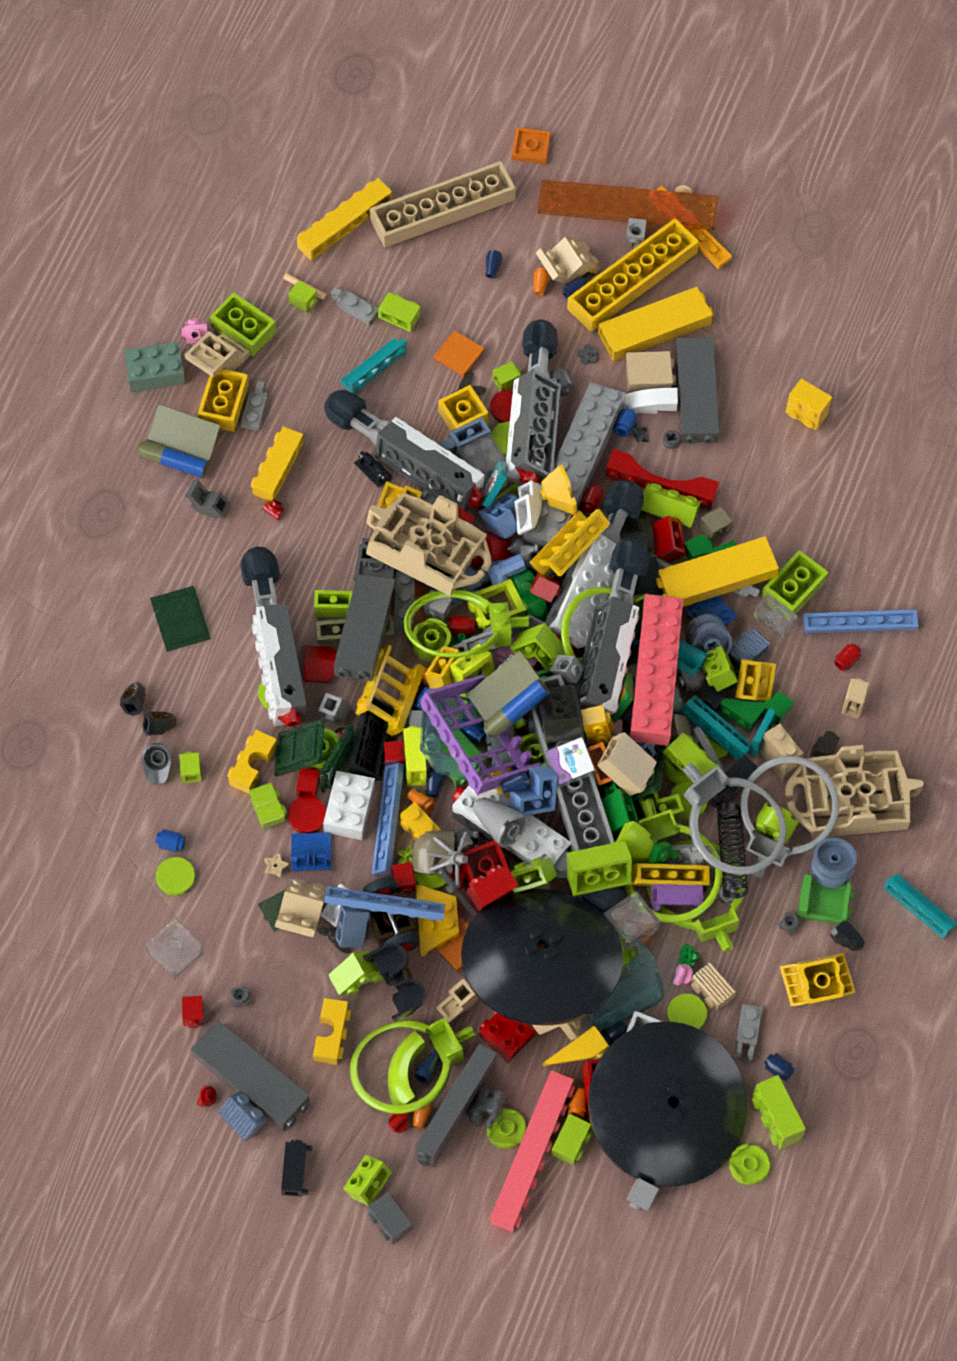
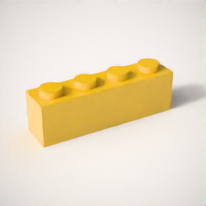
[251,426,304,501]
[628,863,710,887]

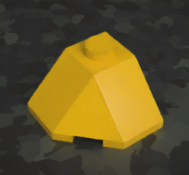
[540,465,577,515]

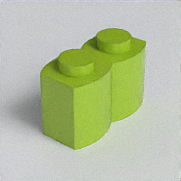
[249,783,287,829]

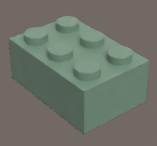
[124,342,185,392]

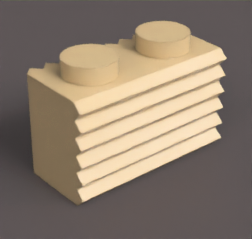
[841,678,869,719]
[691,962,736,1011]

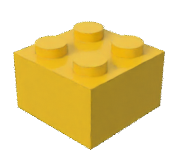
[785,378,832,431]
[438,385,489,431]

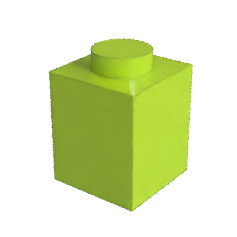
[288,280,318,313]
[492,361,522,391]
[179,751,202,783]

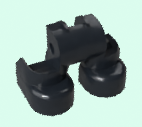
[362,943,426,1022]

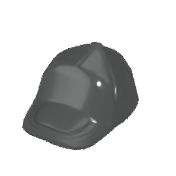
[142,743,172,784]

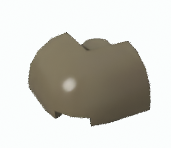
[412,830,454,874]

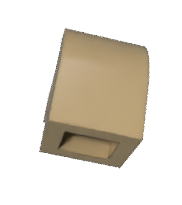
[436,978,478,1024]

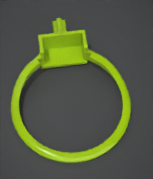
[561,587,648,667]
[404,589,529,658]
[625,799,723,923]
[647,840,746,953]
[350,1018,476,1114]

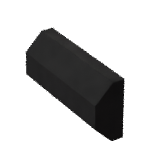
[349,697,394,781]

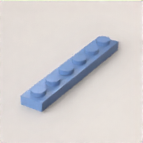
[803,610,918,634]
[372,762,404,877]
[324,886,445,921]

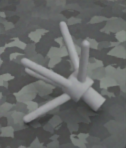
[426,832,468,885]

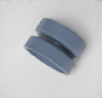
[685,614,732,655]
[810,837,857,889]

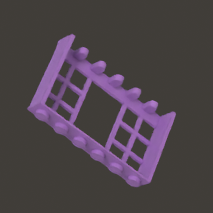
[420,674,541,795]

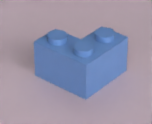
[479,492,518,539]
[509,765,558,815]

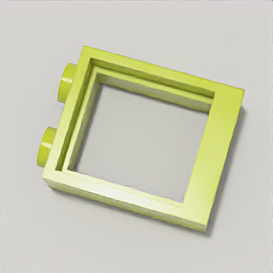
[467,579,526,633]
[450,644,495,704]
[403,726,426,787]

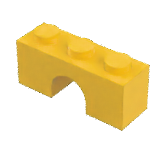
[227,730,277,794]
[313,998,351,1065]

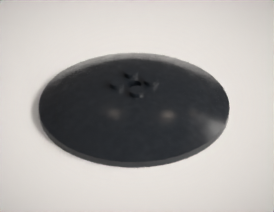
[461,889,623,1026]
[588,1021,747,1187]

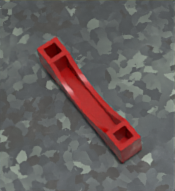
[605,449,719,509]

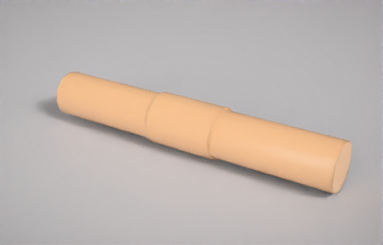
[284,273,327,301]

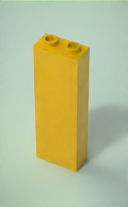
[598,287,714,362]
[656,536,779,607]

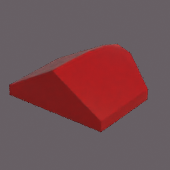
[483,532,512,563]
[303,646,337,683]

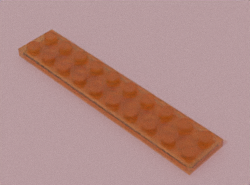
[537,180,719,230]

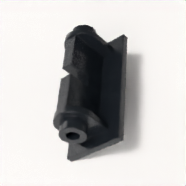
[354,451,392,488]

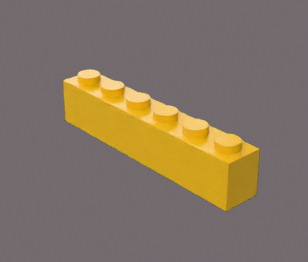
[297,178,392,261]

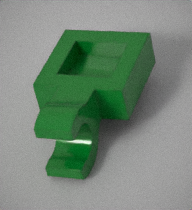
[648,841,680,864]

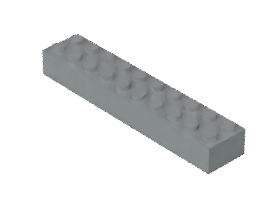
[523,382,625,547]
[529,674,614,851]

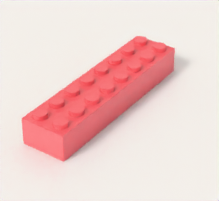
[630,594,683,746]

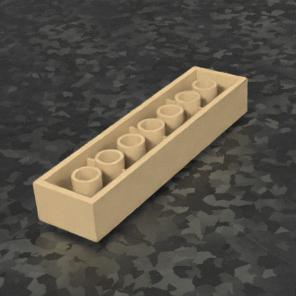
[370,161,516,248]

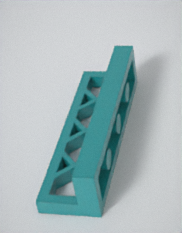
[340,337,407,394]
[631,618,708,677]
[680,695,752,761]
[883,873,957,939]

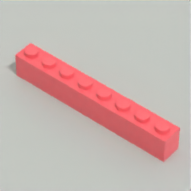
[490,1070,576,1233]

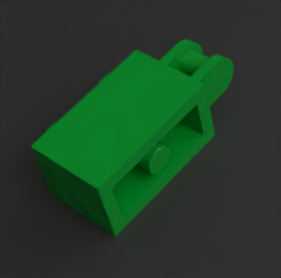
[601,781,639,836]

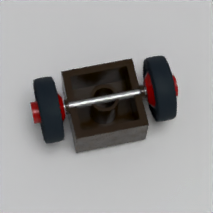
[362,877,420,953]

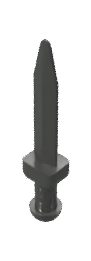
[437,867,480,918]

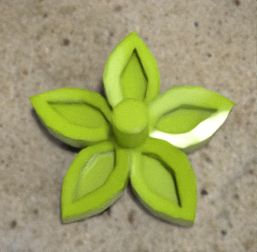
[397,845,413,864]

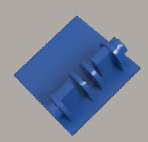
[685,596,738,626]
[291,833,331,871]

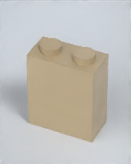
[625,351,676,393]
[760,724,803,781]
[597,732,657,796]

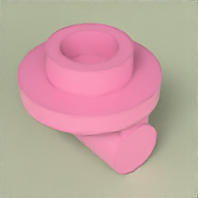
[673,964,693,986]

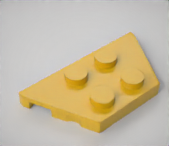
[416,884,460,957]

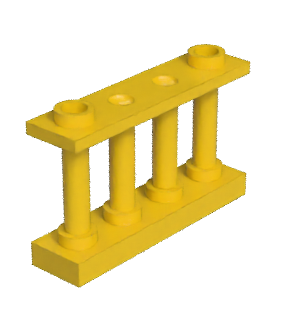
[529,510,611,576]
[356,645,425,736]

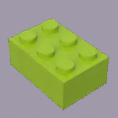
[210,292,277,357]
[761,550,829,620]
[567,841,632,896]
[751,1075,806,1150]

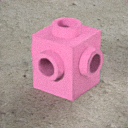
[181,318,208,346]

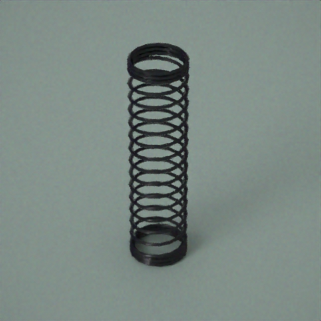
[716,803,749,899]

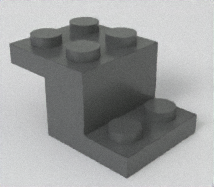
[354,538,399,581]

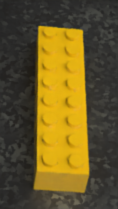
[567,219,699,332]

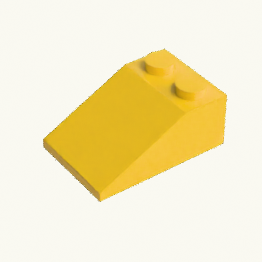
[542,1026,609,1067]

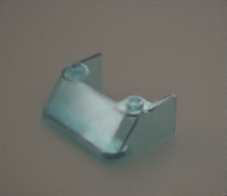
[420,696,478,780]
[587,939,664,1033]

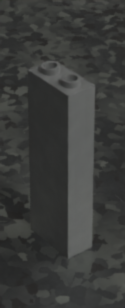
[675,337,719,444]
[334,574,395,682]
[190,1020,310,1131]
[416,1044,497,1167]

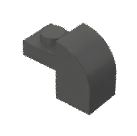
[185,480,230,518]

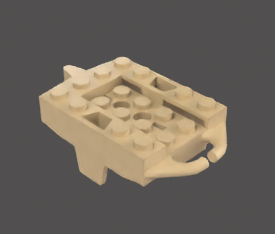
[366,492,491,596]
[785,745,924,839]

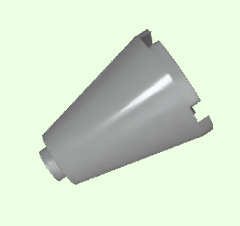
[473,797,528,848]

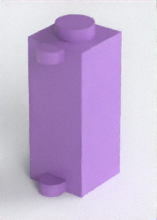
[651,884,705,911]

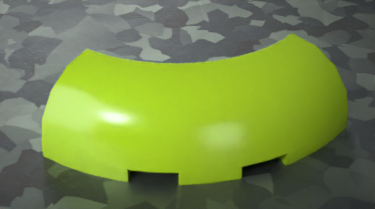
[616,821,658,864]
[387,1031,425,1105]

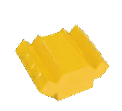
[780,953,856,1006]

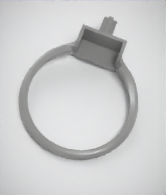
[741,756,839,878]
[683,762,786,875]

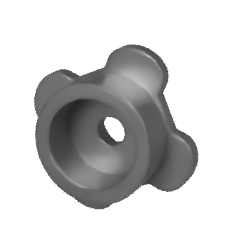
[778,912,802,935]
[230,987,251,1007]

